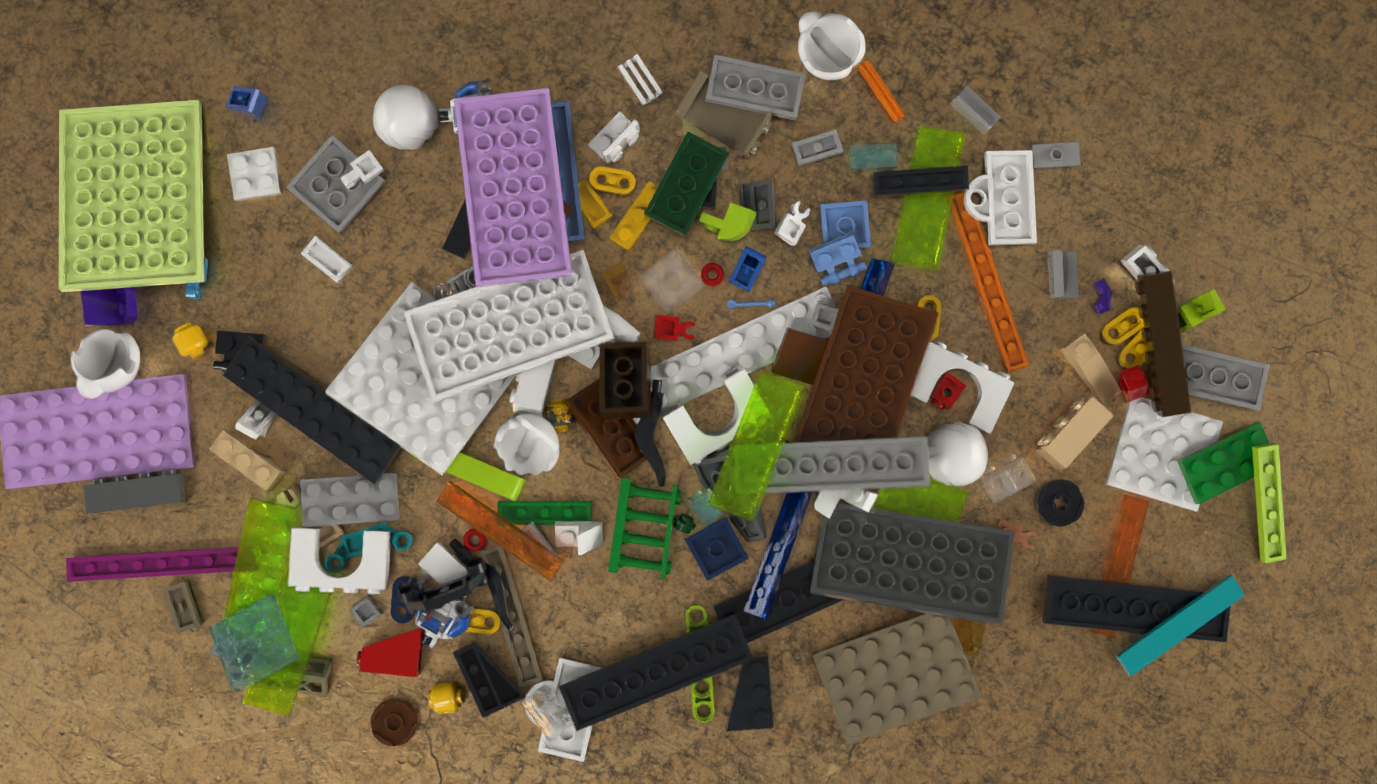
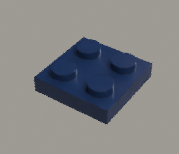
[685,517,749,581]

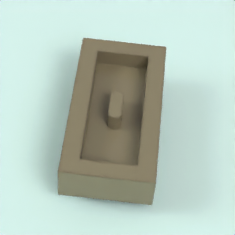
[162,581,202,634]

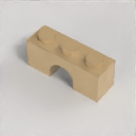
[209,430,287,491]

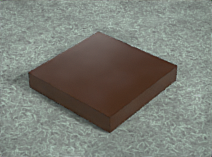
[771,327,829,385]

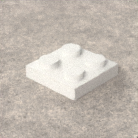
[227,147,282,201]

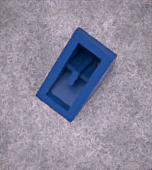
[225,86,268,119]
[729,246,767,292]

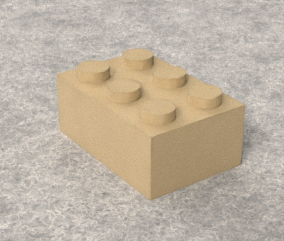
[1035,396,1114,469]

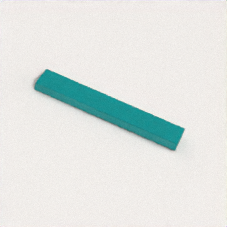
[1115,575,1245,676]

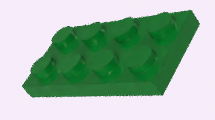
[1177,422,1269,505]

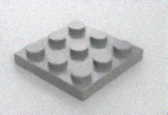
[286,135,386,234]

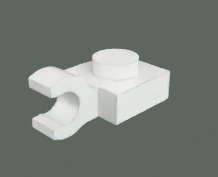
[340,150,384,189]

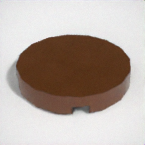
[370,698,418,746]

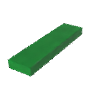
[497,501,592,525]

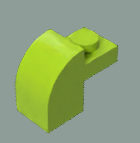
[699,202,757,241]
[1177,289,1226,333]

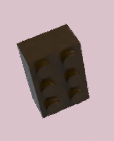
[599,341,652,420]

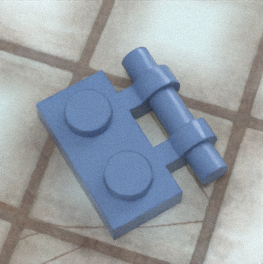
[809,232,867,286]

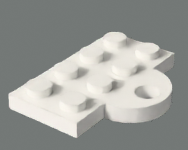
[964,150,1037,245]
[525,657,604,762]

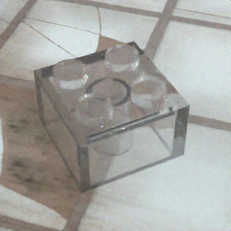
[639,248,705,316]

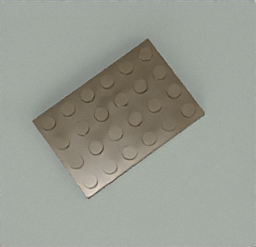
[812,613,982,744]

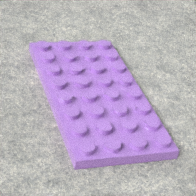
[454,88,572,287]
[0,374,196,489]

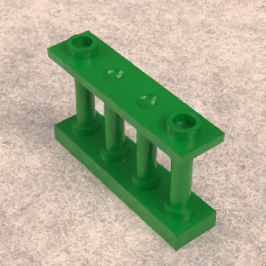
[608,478,682,580]

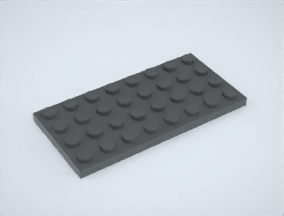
[810,503,1015,626]

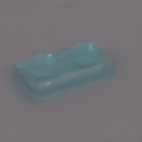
[849,144,898,170]

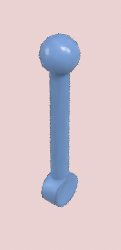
[727,299,776,309]

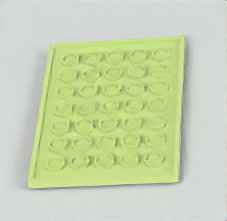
[59,100,204,292]

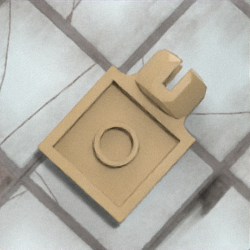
[277,483,344,549]

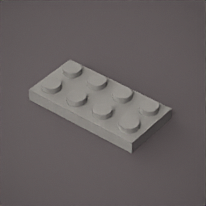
[705,54,806,120]
[1182,345,1270,411]
[300,473,399,527]

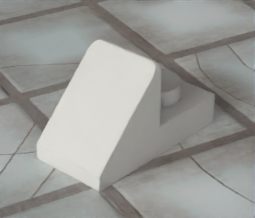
[235,400,277,440]
[555,521,603,555]

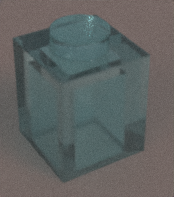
[688,490,724,527]

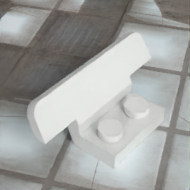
[814,489,877,519]

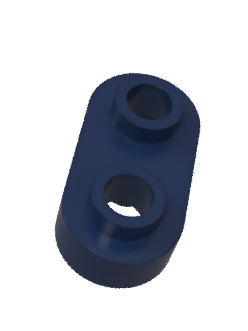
[390,576,415,623]

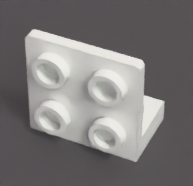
[587,111,640,165]

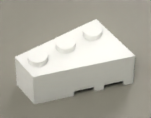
[510,359,558,418]

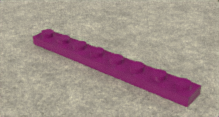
[66,546,259,582]

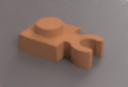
[996,519,1038,549]

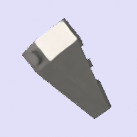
[693,443,767,542]

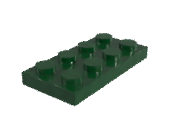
[644,132,729,237]

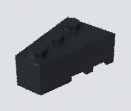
[453,642,526,718]
[725,653,774,732]

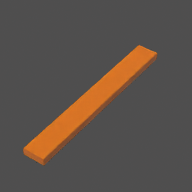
[946,191,1030,373]

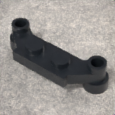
[397,557,489,614]

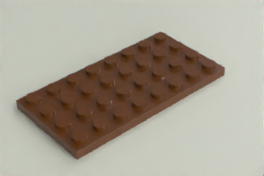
[794,285,939,495]

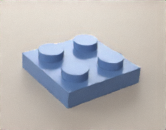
[820,200,871,249]

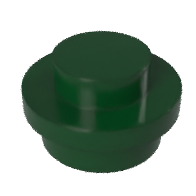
[673,513,696,534]

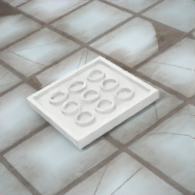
[1105,398,1223,512]

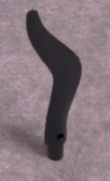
[635,379,665,487]
[449,538,513,631]

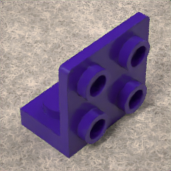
[80,287,138,326]

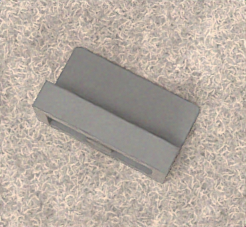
[950,86,1001,135]
[1048,250,1079,299]

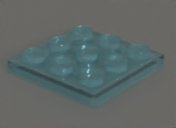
[209,594,299,692]

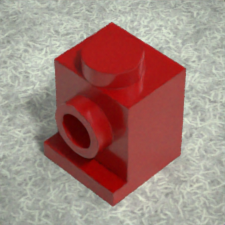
[1118,365,1150,402]
[930,372,967,411]

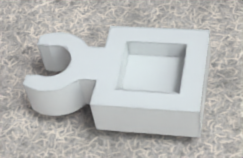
[774,201,810,246]

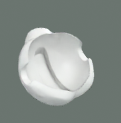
[798,11,866,80]
[71,328,140,399]

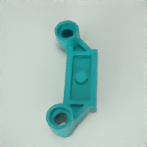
[324,522,413,573]

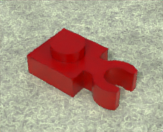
[653,315,695,341]

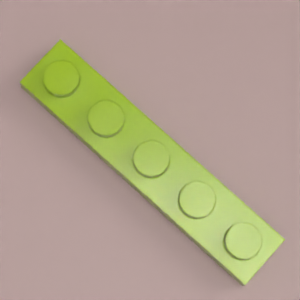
[1252,443,1286,563]

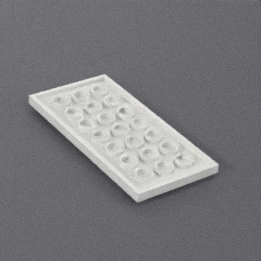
[404,250,614,402]

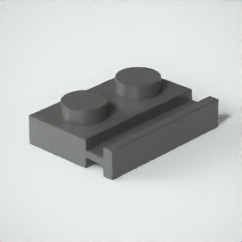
[739,180,777,230]

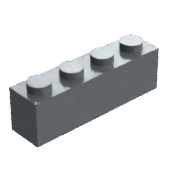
[83,470,187,514]

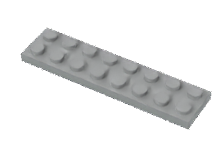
[735,437,930,495]

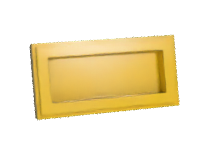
[578,178,613,230]

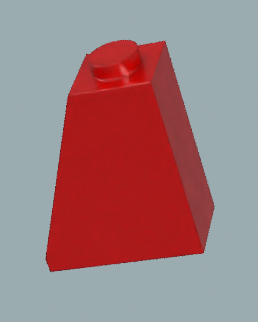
[357,627,425,677]

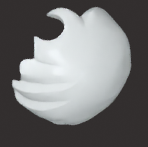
[373,85,439,150]
[493,414,559,475]
[928,421,988,486]

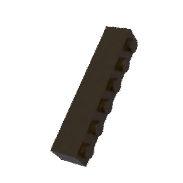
[1135,271,1191,417]

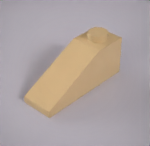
[1060,333,1122,405]

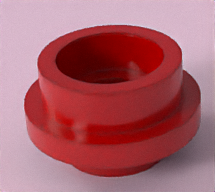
[701,263,724,286]
[463,528,487,552]

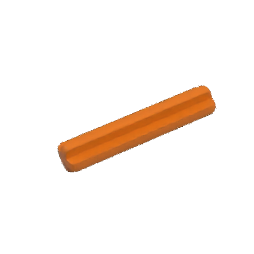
[858,60,905,122]

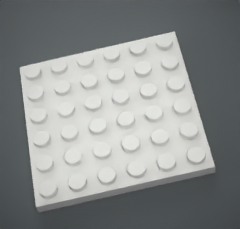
[325,282,517,475]

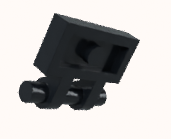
[213,330,266,373]

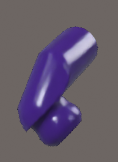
[1094,278,1114,314]

